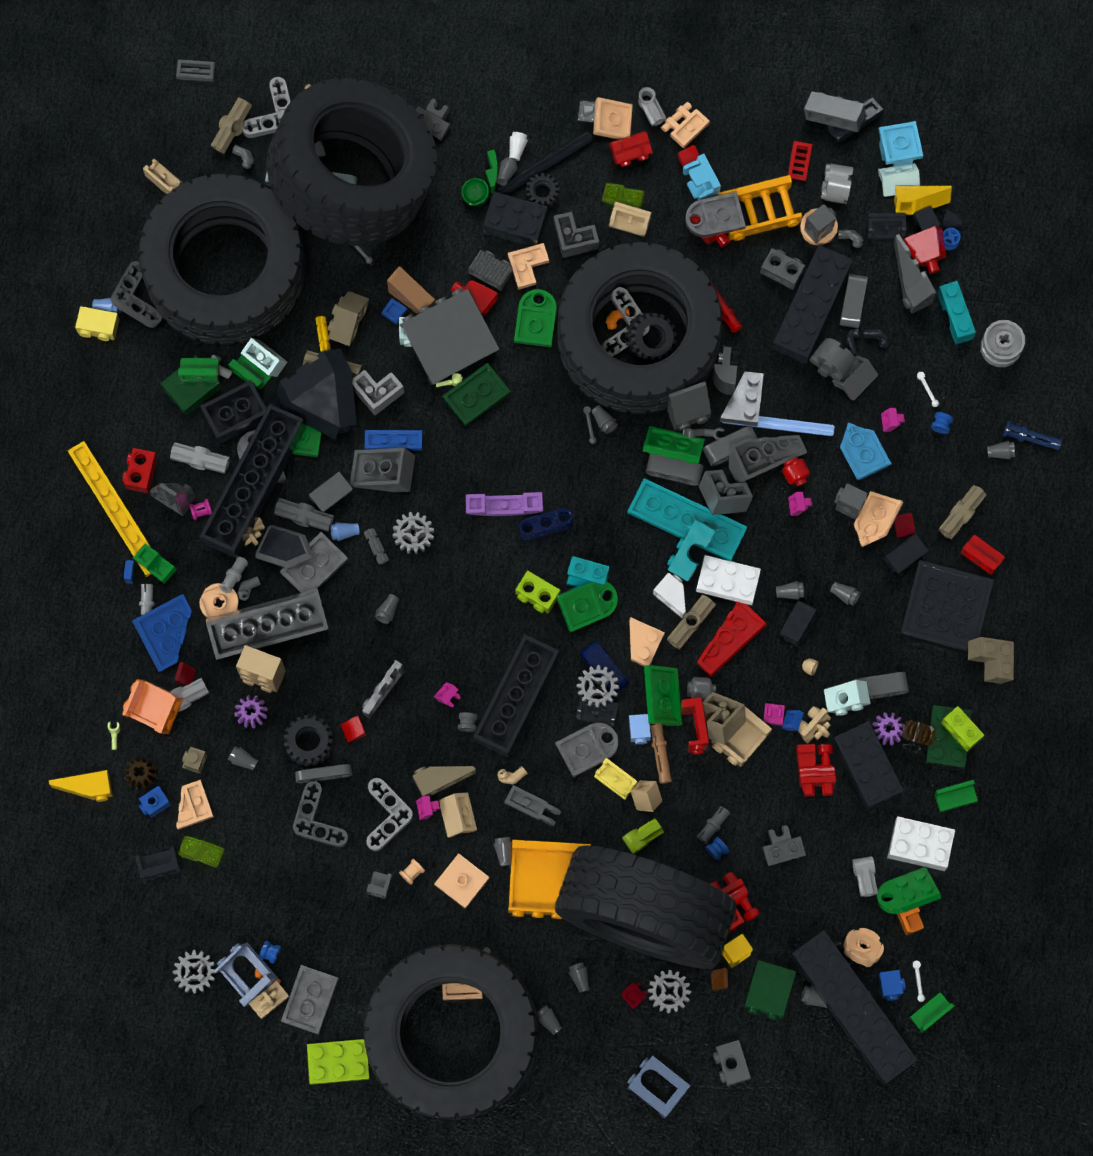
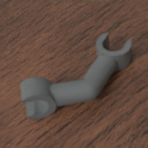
[683,427,726,440]

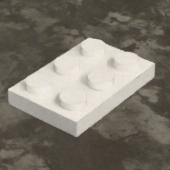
[696,555,761,605]

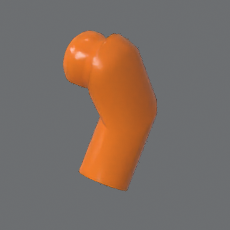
[606,308,630,330]

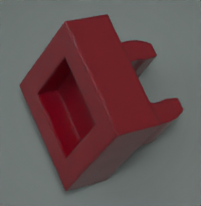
[621,982,648,1010]

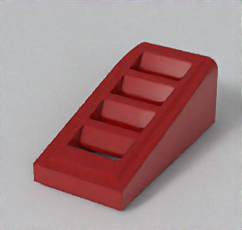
[788,141,812,181]

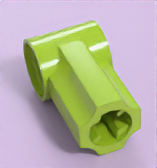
[622,819,664,854]

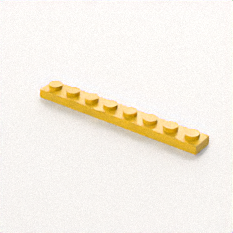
[68,441,151,577]

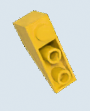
[894,186,952,215]

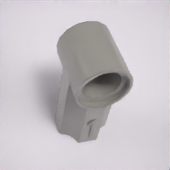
[638,87,666,126]
[170,678,209,712]
[853,856,878,897]

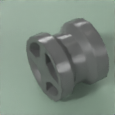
[458,713,478,732]

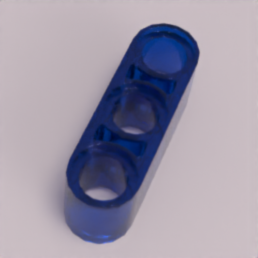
[519,508,573,540]
[580,641,628,693]

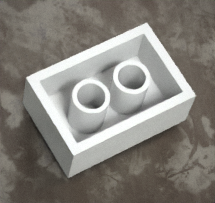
[887,817,955,871]

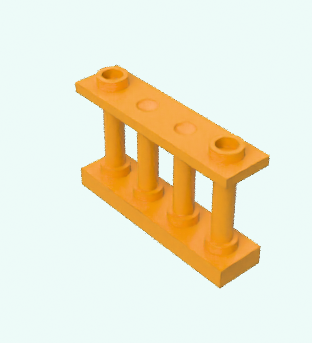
[718,175,802,241]

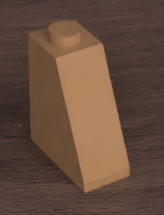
[387,267,435,315]

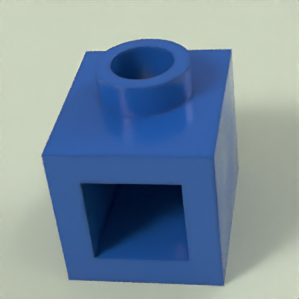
[139,786,171,818]
[878,970,906,1001]

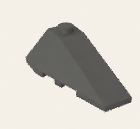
[894,234,936,313]
[729,435,807,483]
[150,483,196,516]

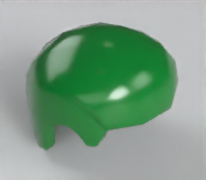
[461,178,490,206]

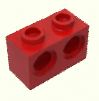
[122,448,157,493]

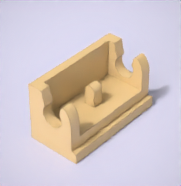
[143,159,183,194]
[609,202,651,237]

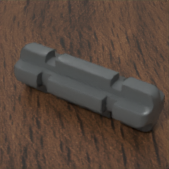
[364,529,388,565]

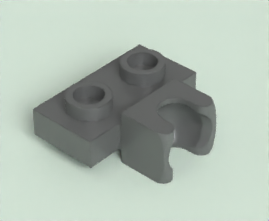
[416,99,451,141]
[762,825,806,866]

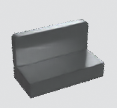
[832,355,878,401]
[309,472,352,512]

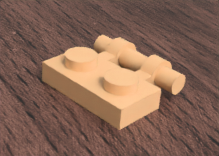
[661,102,710,148]

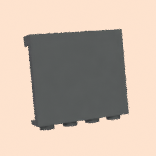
[399,288,499,385]

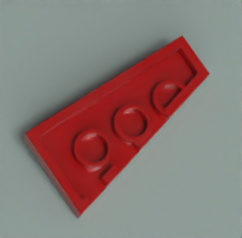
[697,602,766,677]

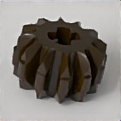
[902,720,936,746]
[124,757,157,790]

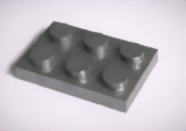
[280,532,348,593]
[281,965,339,1035]

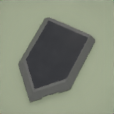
[256,524,314,569]

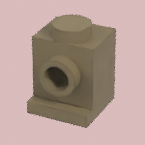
[182,747,207,774]

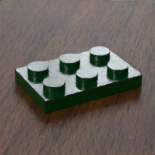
[442,363,511,427]
[926,705,972,768]

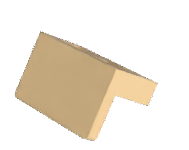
[439,793,477,837]

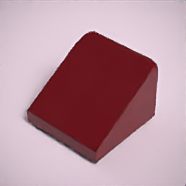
[893,513,916,538]
[175,662,196,686]

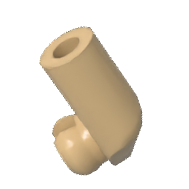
[498,766,527,784]

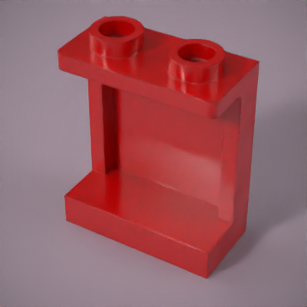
[681,697,709,755]

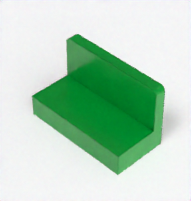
[228,355,273,392]
[178,358,219,381]
[934,780,978,813]
[909,992,954,1033]

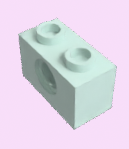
[241,338,287,377]
[824,680,870,716]

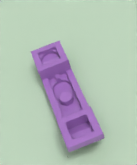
[466,492,543,516]

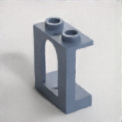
[214,943,278,1007]
[627,1056,690,1118]

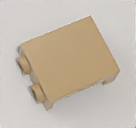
[711,707,772,767]

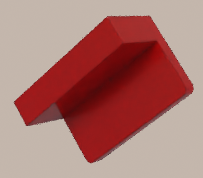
[961,535,1005,575]

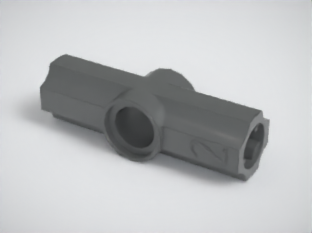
[274,498,334,532]

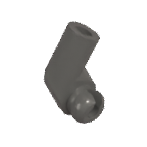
[232,145,254,169]
[838,230,864,248]
[237,576,261,601]

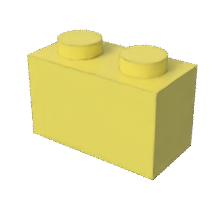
[75,306,119,341]

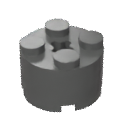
[810,338,855,382]

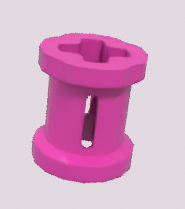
[189,499,212,520]

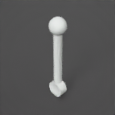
[917,372,939,407]
[912,961,925,1002]

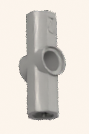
[170,443,230,474]

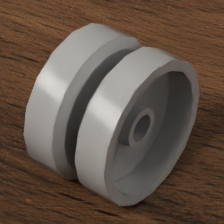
[981,320,1025,367]

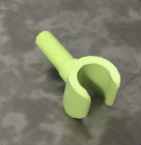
[436,373,463,387]
[108,722,120,750]

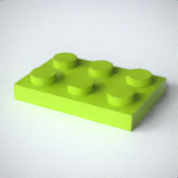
[307,1039,370,1085]

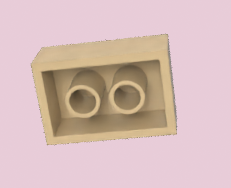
[236,645,285,693]

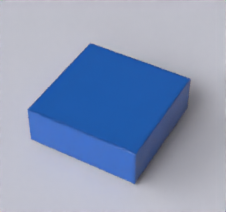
[381,298,407,325]
[124,560,136,584]
[782,710,804,731]

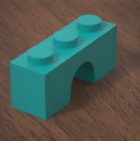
[937,281,976,345]
[667,519,717,581]

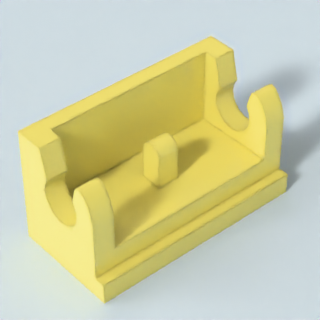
[594,758,637,800]

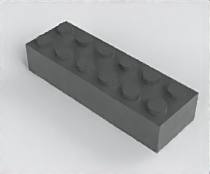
[206,588,328,660]

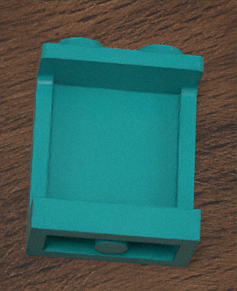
[567,556,610,596]

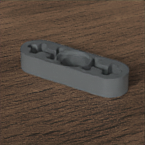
[295,764,352,783]

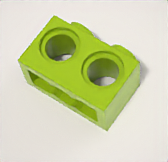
[516,571,560,613]
[941,707,984,752]

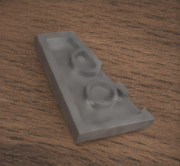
[720,371,764,426]
[362,660,404,719]

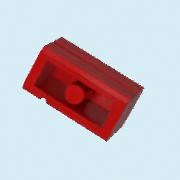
[609,131,653,167]

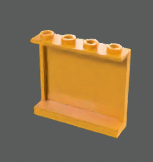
[508,840,591,919]

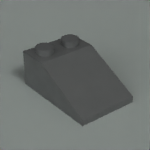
[667,382,711,431]
[350,448,415,492]

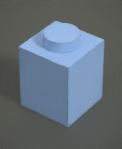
[629,714,651,744]

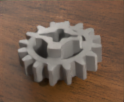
[393,512,434,554]
[577,665,619,708]
[173,950,215,994]
[648,970,691,1014]

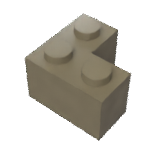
[328,291,369,346]
[968,637,1014,684]
[702,692,746,745]

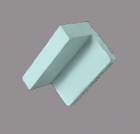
[879,163,920,197]

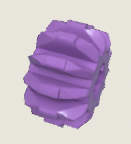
[235,695,268,728]
[872,713,905,746]

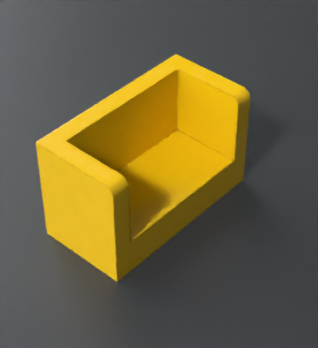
[722,934,753,968]

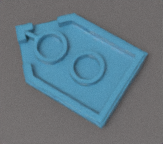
[840,423,891,480]

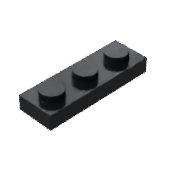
[828,98,884,143]

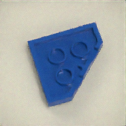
[132,594,192,672]

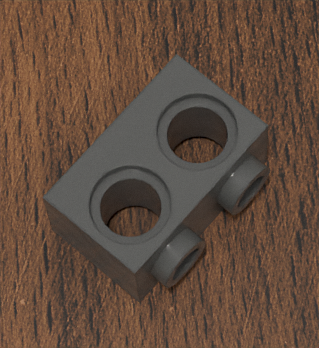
[804,204,836,244]
[760,249,805,290]

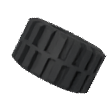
[625,313,677,361]
[284,715,334,767]

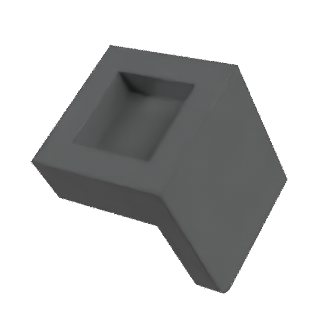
[367,872,393,899]

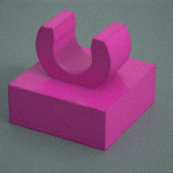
[881,408,905,432]
[788,492,812,516]
[434,682,460,707]
[763,703,785,726]
[416,796,440,820]

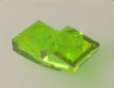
[602,183,645,209]
[178,836,224,868]

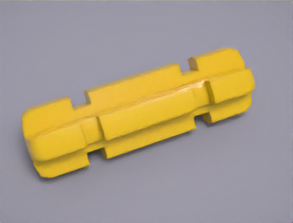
[316,316,331,352]

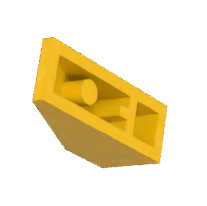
[49,770,113,802]

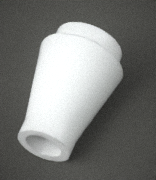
[509,132,528,161]

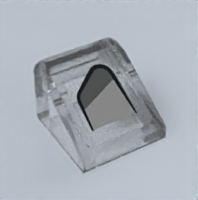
[578,100,596,122]

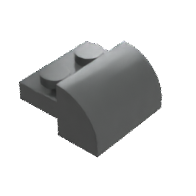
[713,347,737,395]

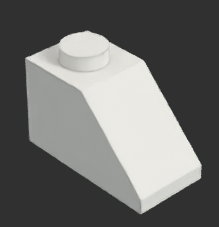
[653,573,685,618]

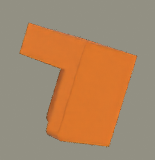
[897,907,924,935]

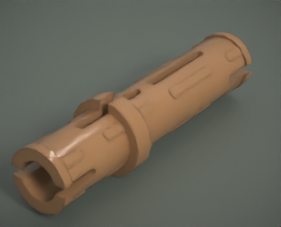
[650,724,672,784]

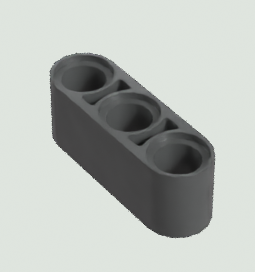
[840,274,868,328]
[702,426,757,467]
[646,454,703,486]
[850,672,909,699]

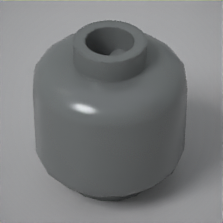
[687,677,716,702]

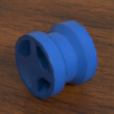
[943,228,961,250]
[931,412,953,434]
[705,837,730,862]
[259,940,281,964]

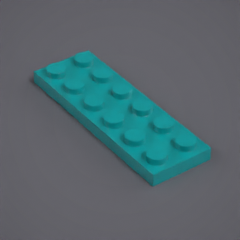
[627,478,747,561]

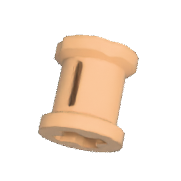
[399,859,425,885]

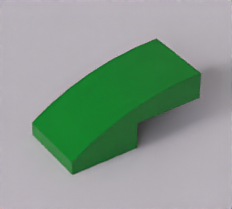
[485,150,498,194]
[133,544,177,584]

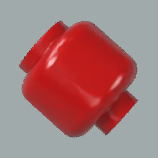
[782,457,810,487]

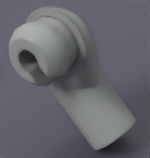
[211,354,232,379]

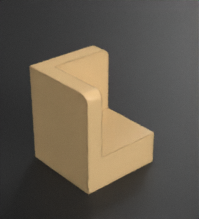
[631,780,662,812]

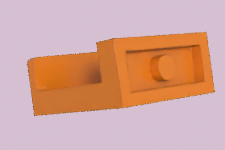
[122,679,184,734]

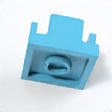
[879,121,923,166]
[683,154,721,200]

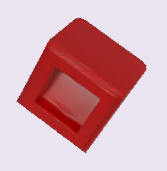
[678,145,699,167]
[341,716,366,743]

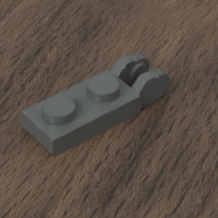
[504,785,561,826]

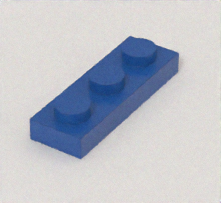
[365,430,422,451]

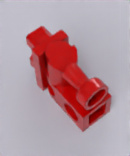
[796,744,836,797]
[710,872,760,933]

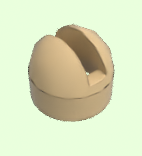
[802,658,819,675]

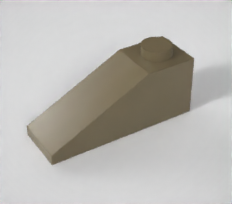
[413,766,476,797]

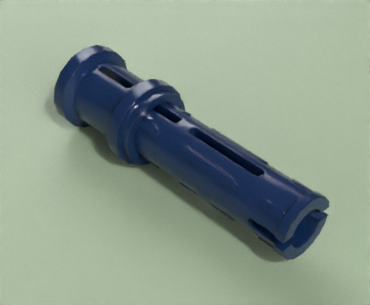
[1003,421,1062,451]

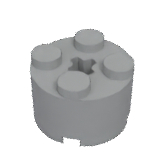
[821,163,853,204]

